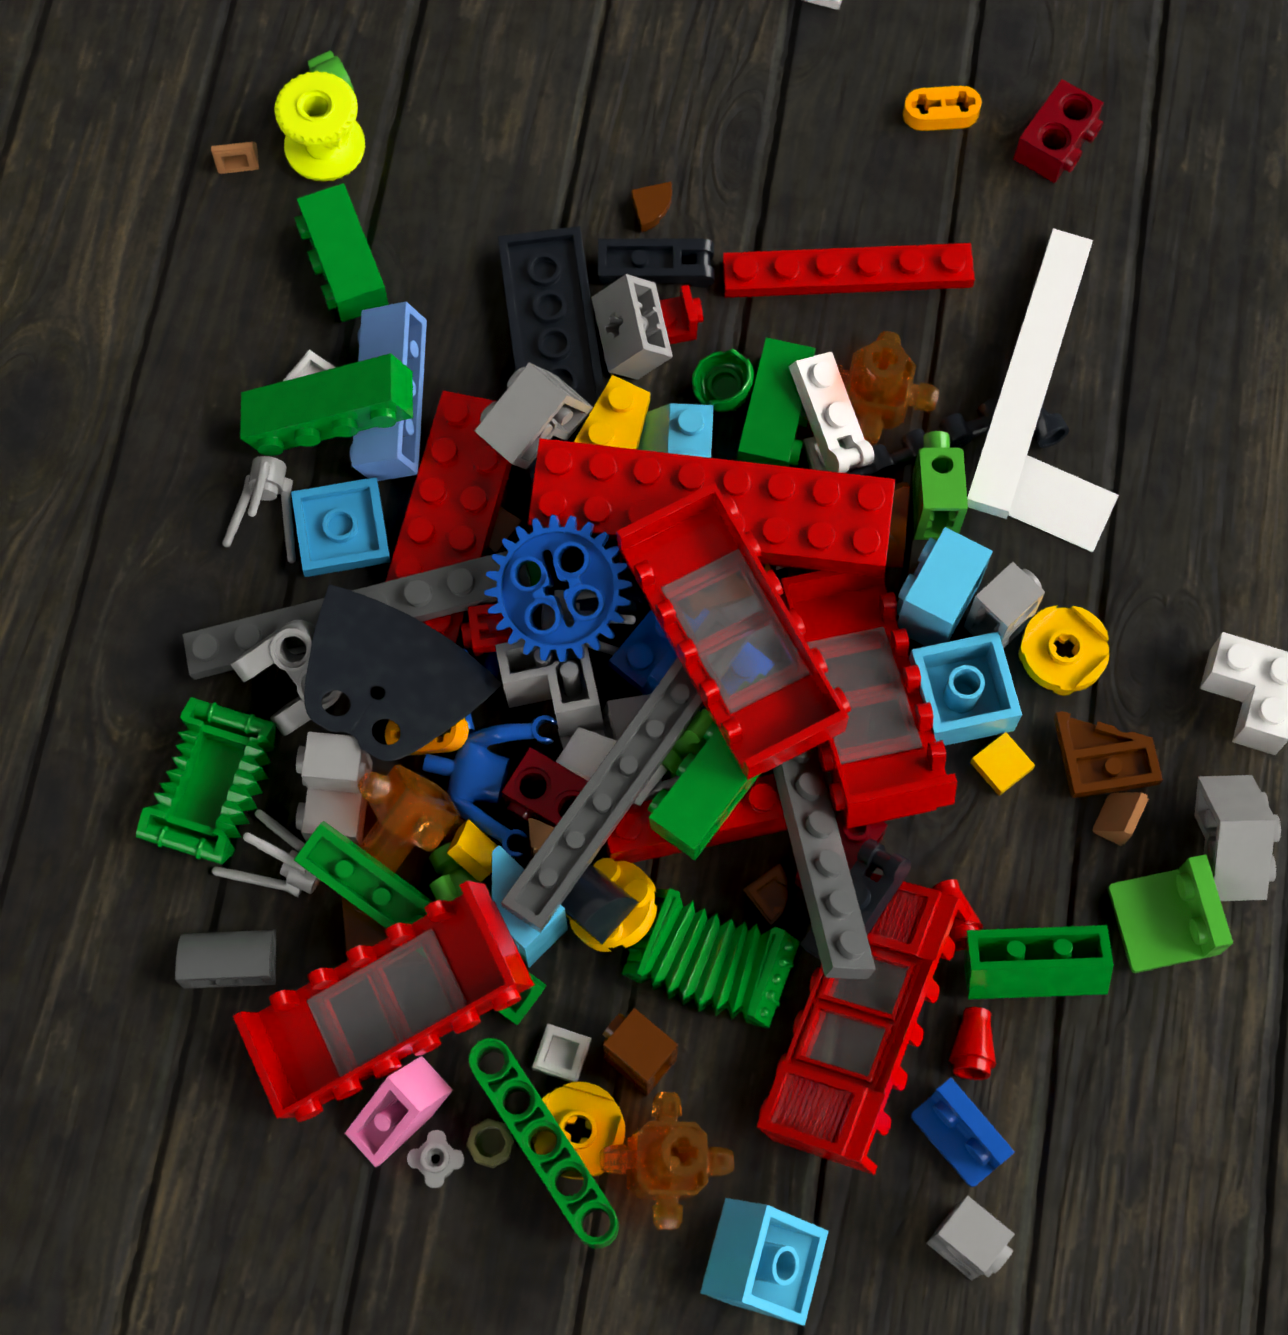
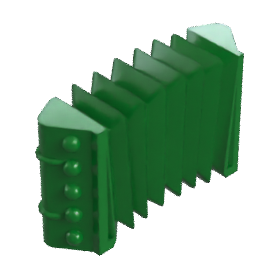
[136,697,276,865]
[622,888,800,1029]

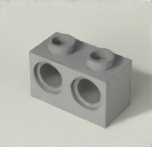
[963,562,1045,649]
[926,1195,1014,1281]

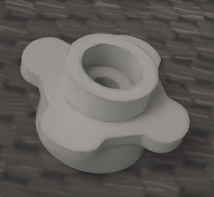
[407,1130,464,1188]

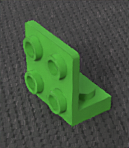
[1108,854,1233,973]

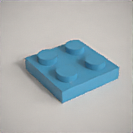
[291,477,391,577]

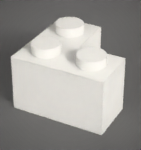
[1200,632,1288,755]

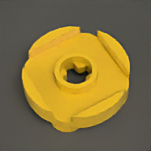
[1018,605,1110,696]
[566,858,658,952]
[532,1082,625,1179]

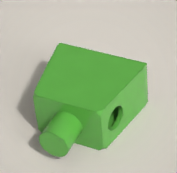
[913,431,968,540]

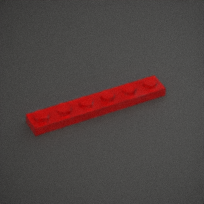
[723,243,975,298]

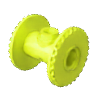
[275,71,365,182]

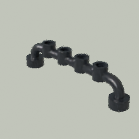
[848,398,1069,478]

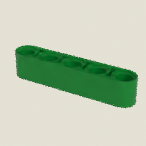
[469,1038,619,1248]

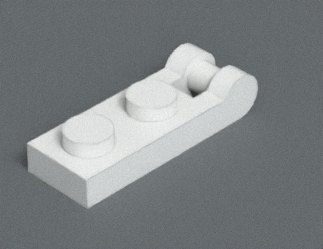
[789,351,874,473]

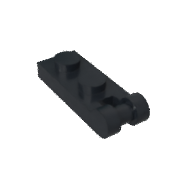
[598,239,715,288]
[800,838,911,959]

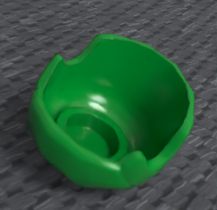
[692,349,756,413]

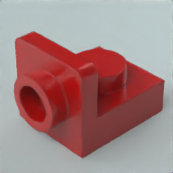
[660,284,704,345]
[461,603,513,661]

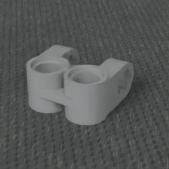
[230,620,342,736]

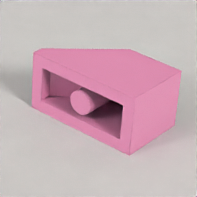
[345,1056,453,1167]

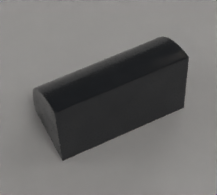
[561,863,639,944]

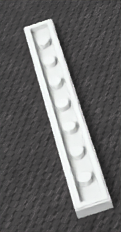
[967,228,1093,519]

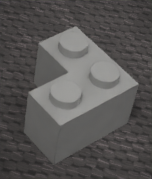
[475,362,593,469]
[495,639,604,737]
[296,732,373,848]
[1194,775,1281,901]

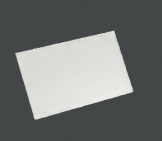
[1008,455,1119,552]

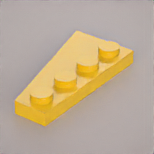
[574,375,650,449]

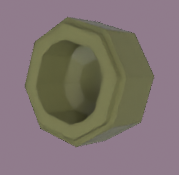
[466,1119,514,1168]

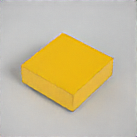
[970,732,1035,796]
[447,819,498,882]

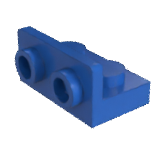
[911,1078,1015,1188]

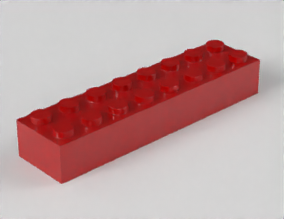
[528,438,895,577]

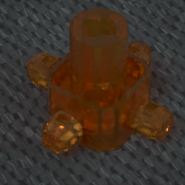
[837,331,939,445]
[357,765,466,873]
[600,1092,734,1230]

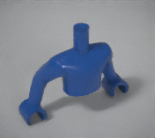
[423,715,558,858]

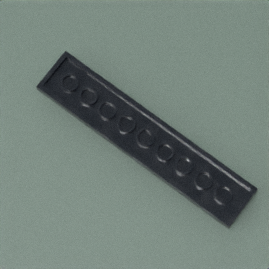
[498,226,637,618]

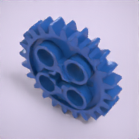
[484,515,633,662]

